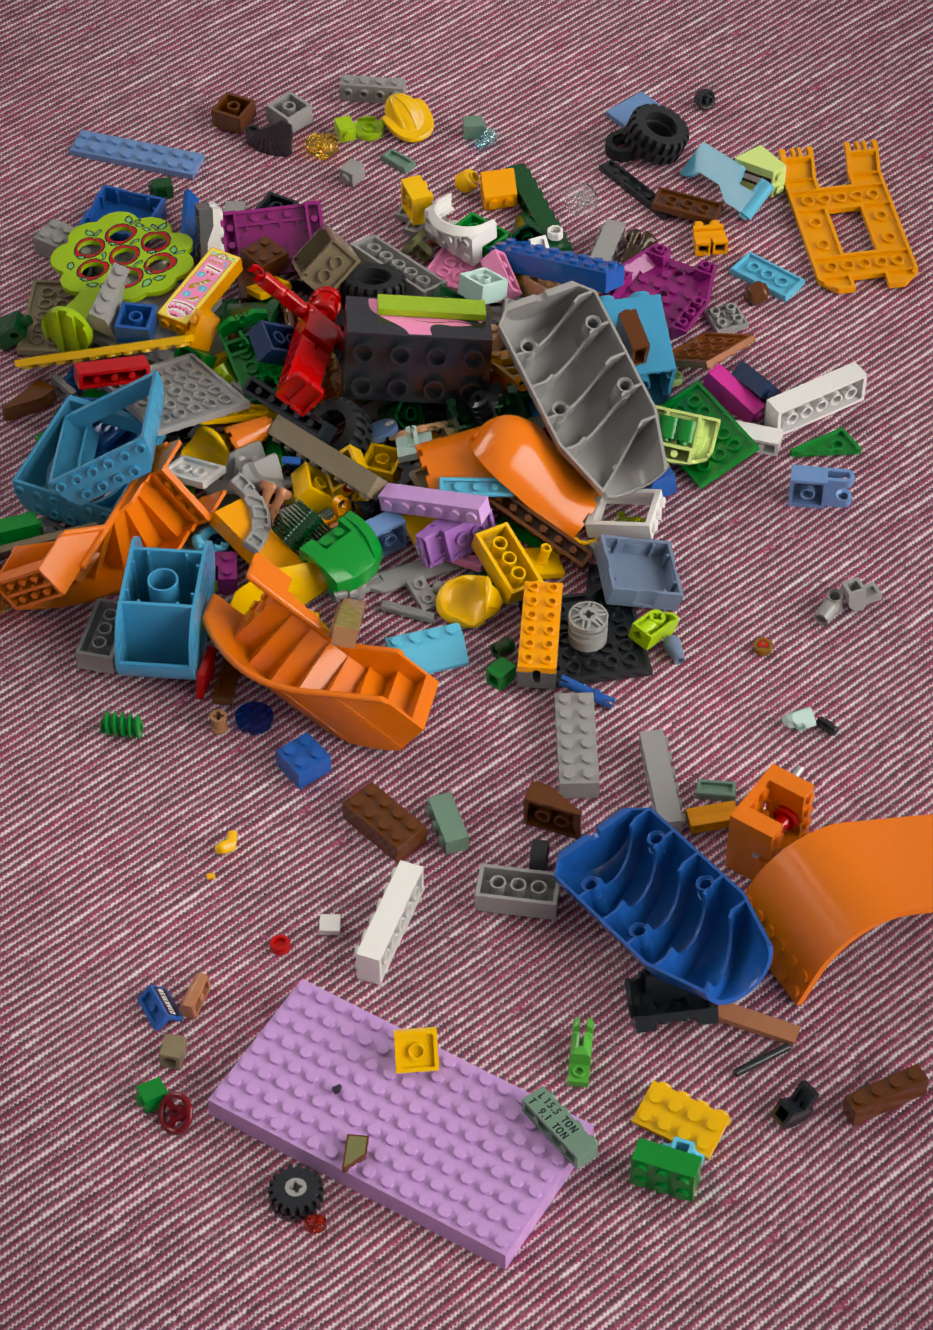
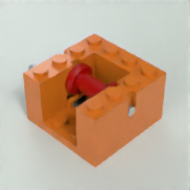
[725,764,815,881]

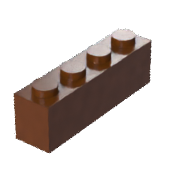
[842,1063,929,1127]

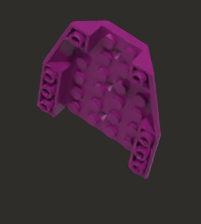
[599,243,717,341]

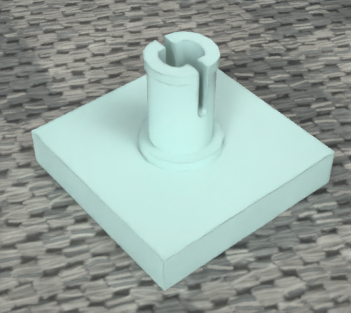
[396,425,433,463]

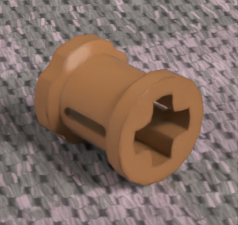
[210,709,228,735]

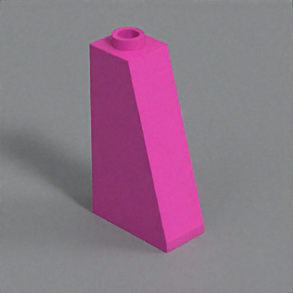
[702,363,766,423]

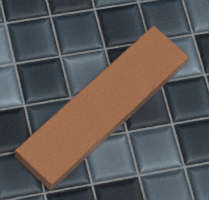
[718,1003,801,1046]

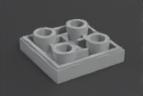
[703,302,749,333]

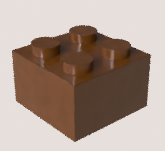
[211,92,256,134]
[240,236,289,277]

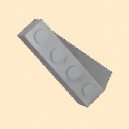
[86,262,130,340]

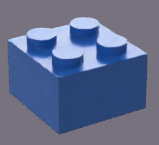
[114,302,158,343]
[275,732,331,789]

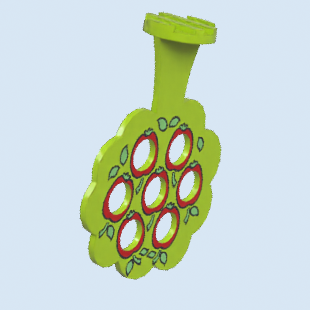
[41,211,194,352]

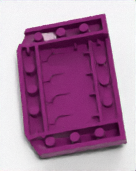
[220,200,324,275]

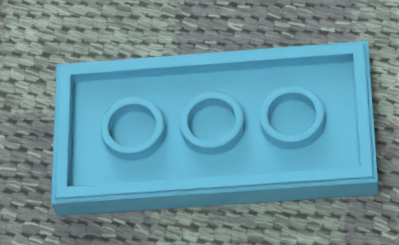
[729,251,805,302]

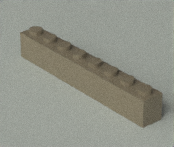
[267,414,387,501]

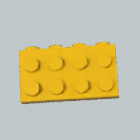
[632,1080,731,1160]

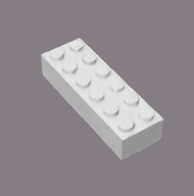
[764,362,867,435]
[354,860,424,985]

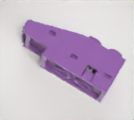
[415,507,495,568]

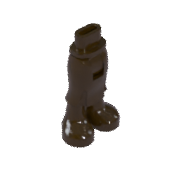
[618,229,657,264]

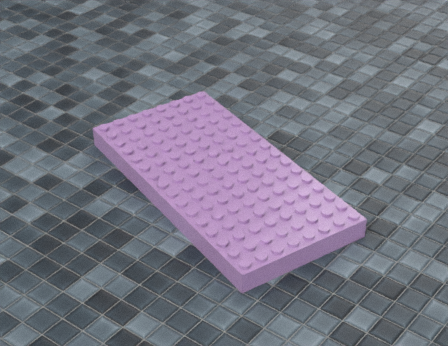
[208,979,594,1270]

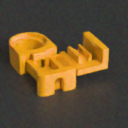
[321,494,352,534]

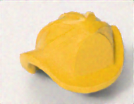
[381,93,434,143]
[178,426,230,467]
[436,575,503,628]

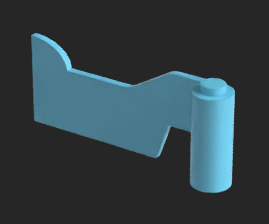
[679,142,775,221]

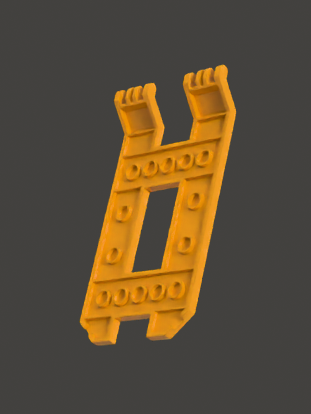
[778,139,918,294]

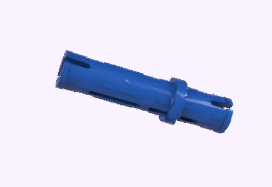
[558,674,616,710]

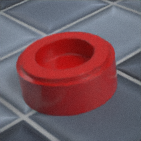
[270,935,291,956]

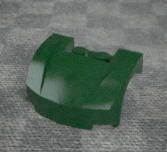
[214,297,282,335]

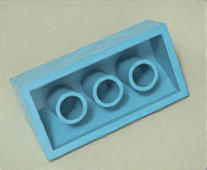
[385,623,469,674]

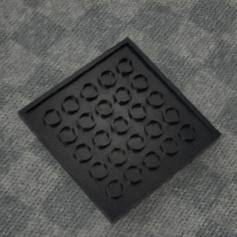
[518,592,653,690]

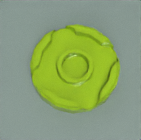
[354,116,385,141]

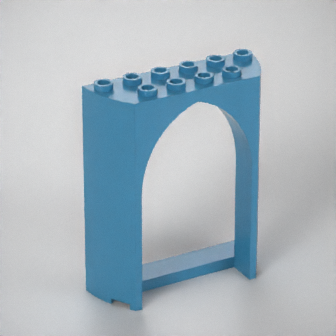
[48,370,165,506]
[12,394,167,526]

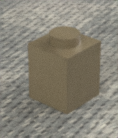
[159,1034,188,1070]

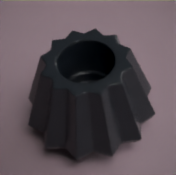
[694,88,716,111]

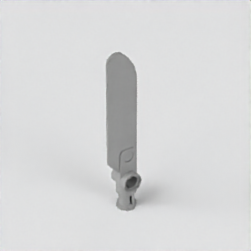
[329,559,464,603]

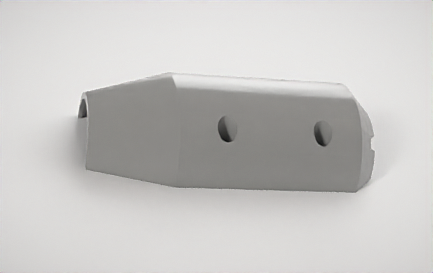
[498,281,668,500]

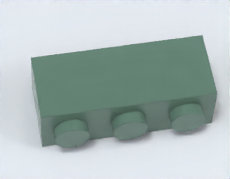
[425,792,469,855]

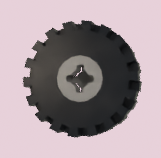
[268,1164,324,1223]

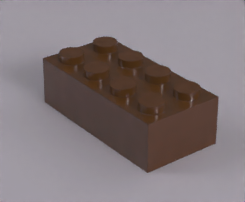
[342,782,427,863]

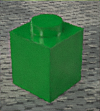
[486,656,516,691]
[134,1076,168,1114]

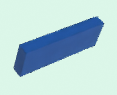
[282,456,304,472]

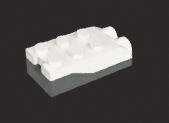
[194,202,225,264]

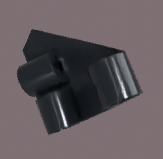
[245,119,293,157]

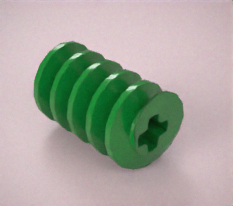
[100,710,143,739]

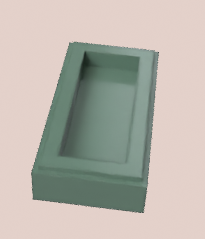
[381,148,416,174]
[696,779,737,801]

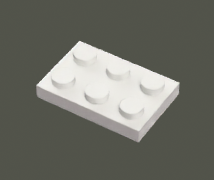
[168,455,226,489]

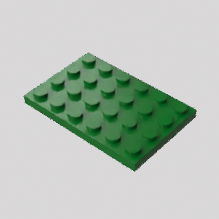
[661,380,760,489]

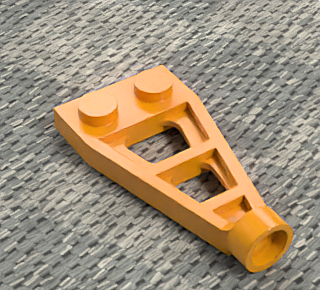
[490,350,527,391]

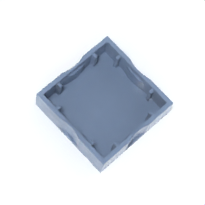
[594,534,684,611]

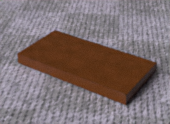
[651,187,723,225]

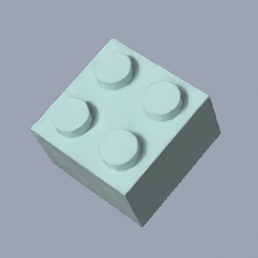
[457,267,508,304]

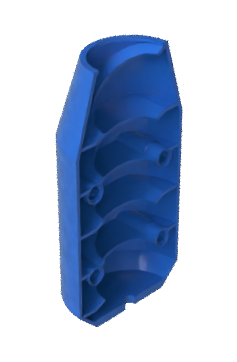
[554,808,773,1005]

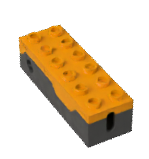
[517,581,563,689]

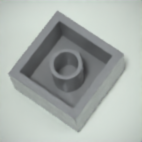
[266,91,313,133]

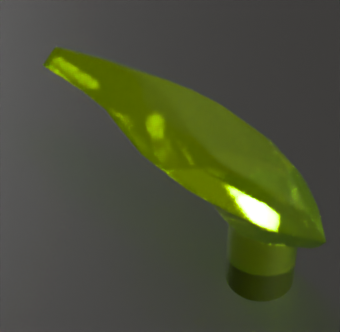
[617,511,646,522]

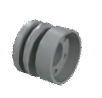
[567,601,609,652]

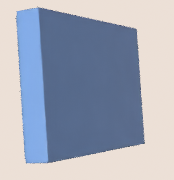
[606,92,661,129]

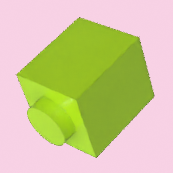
[334,115,356,143]

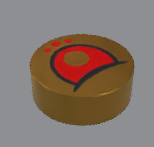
[753,637,773,656]

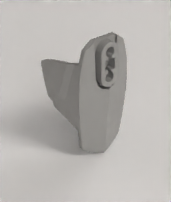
[206,440,292,494]

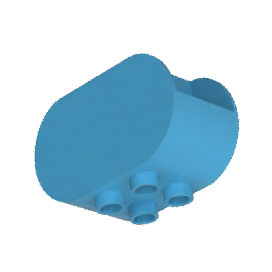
[114,536,215,680]

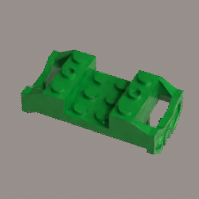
[216,309,284,405]

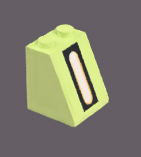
[735,145,786,198]

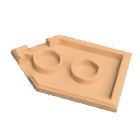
[389,422,444,441]

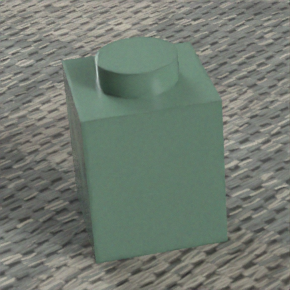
[462,115,486,140]

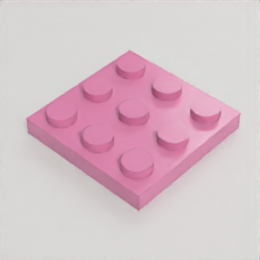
[427,247,482,292]

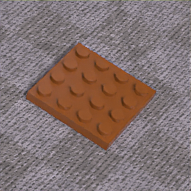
[672,332,756,370]

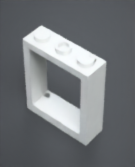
[585,489,666,539]

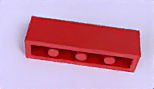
[74,355,150,390]

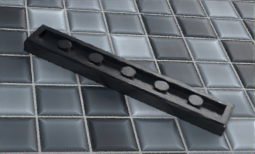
[599,159,674,221]

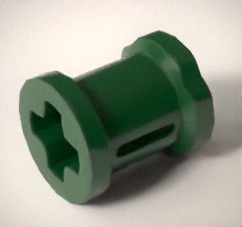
[490,636,515,659]

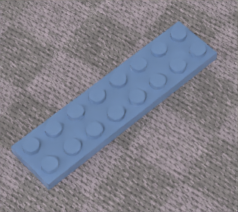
[69,130,205,180]

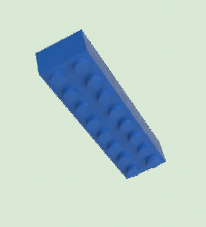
[489,238,625,294]

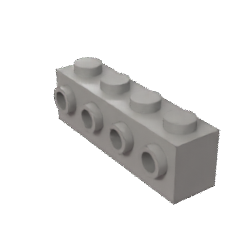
[339,75,406,103]

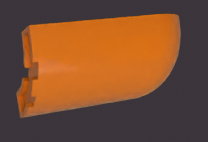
[468,415,599,538]
[415,420,549,490]

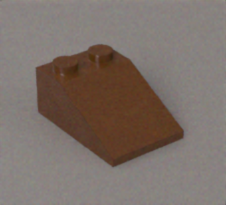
[523,781,582,839]

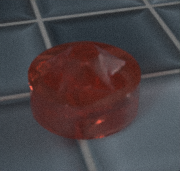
[304,1214,327,1234]

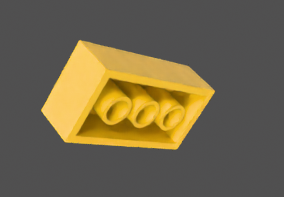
[471,522,544,605]

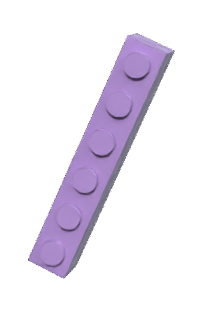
[378,483,491,525]

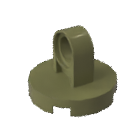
[400,228,433,261]

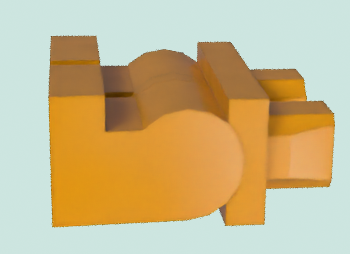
[692,220,729,256]

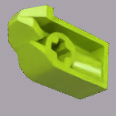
[628,609,679,651]

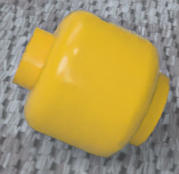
[454,169,480,193]

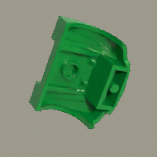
[299,510,382,595]

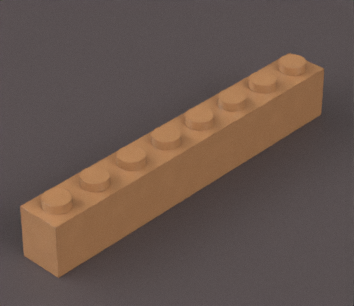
[328,597,366,649]

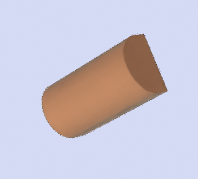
[179,973,211,1019]

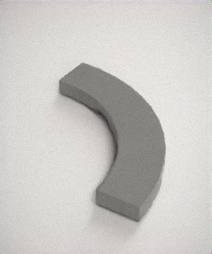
[228,472,271,554]

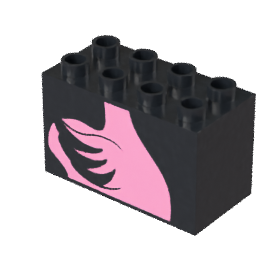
[341,296,493,405]

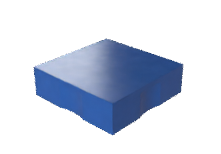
[77,184,167,247]

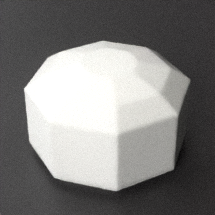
[547,225,563,241]

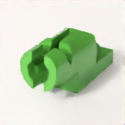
[567,1017,594,1088]

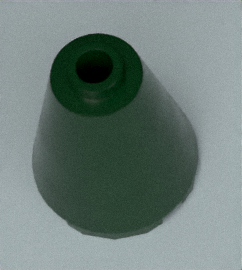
[511,214,544,242]
[377,401,425,430]

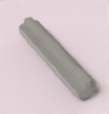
[380,600,435,623]

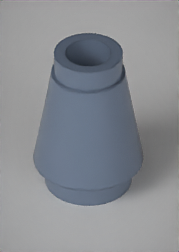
[663,635,685,664]

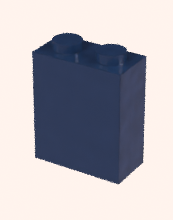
[731,360,782,403]

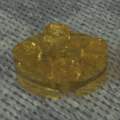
[306,132,339,160]

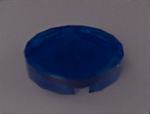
[235,701,274,735]

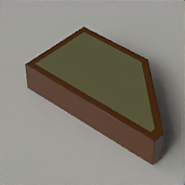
[342,1134,369,1173]

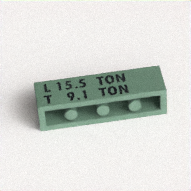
[522,1086,598,1170]

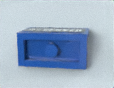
[137,985,183,1031]

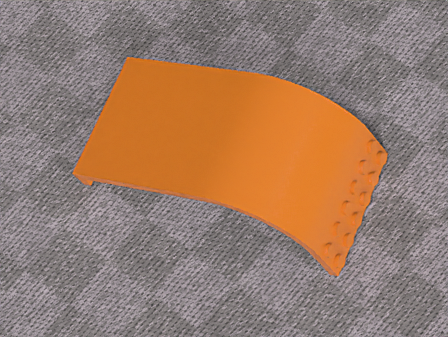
[745,814,933,1005]

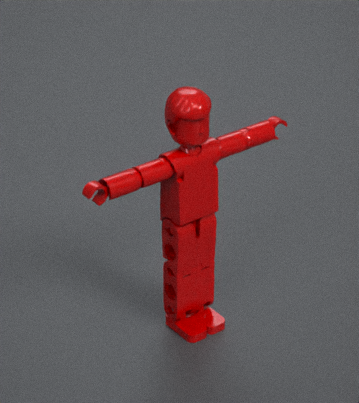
[248,264,343,416]

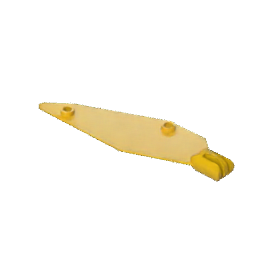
[230,562,328,615]

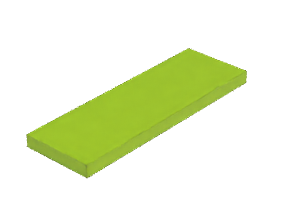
[377,294,487,321]

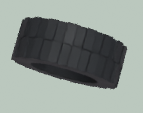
[605,129,638,163]

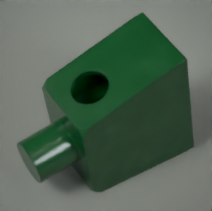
[0,311,33,351]

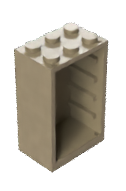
[291,223,361,290]

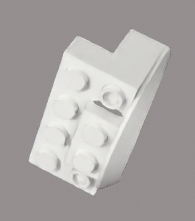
[424,193,497,266]

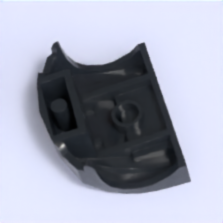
[625,970,719,1033]

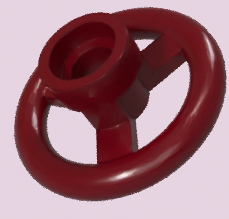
[158,1091,193,1135]

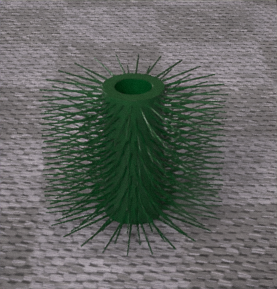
[270,497,331,562]

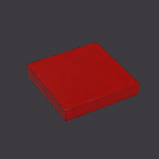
[195,646,216,700]

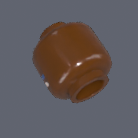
[743,281,770,306]

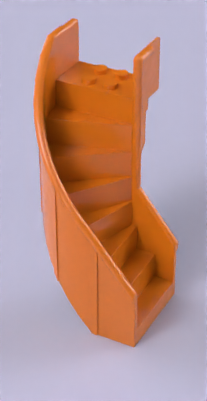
[0,439,227,610]
[201,553,439,751]

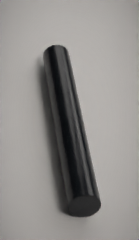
[733,1042,791,1077]

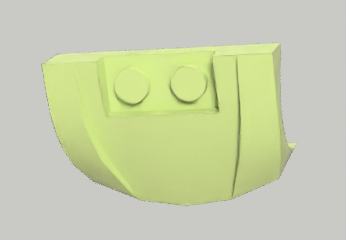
[655,405,721,465]

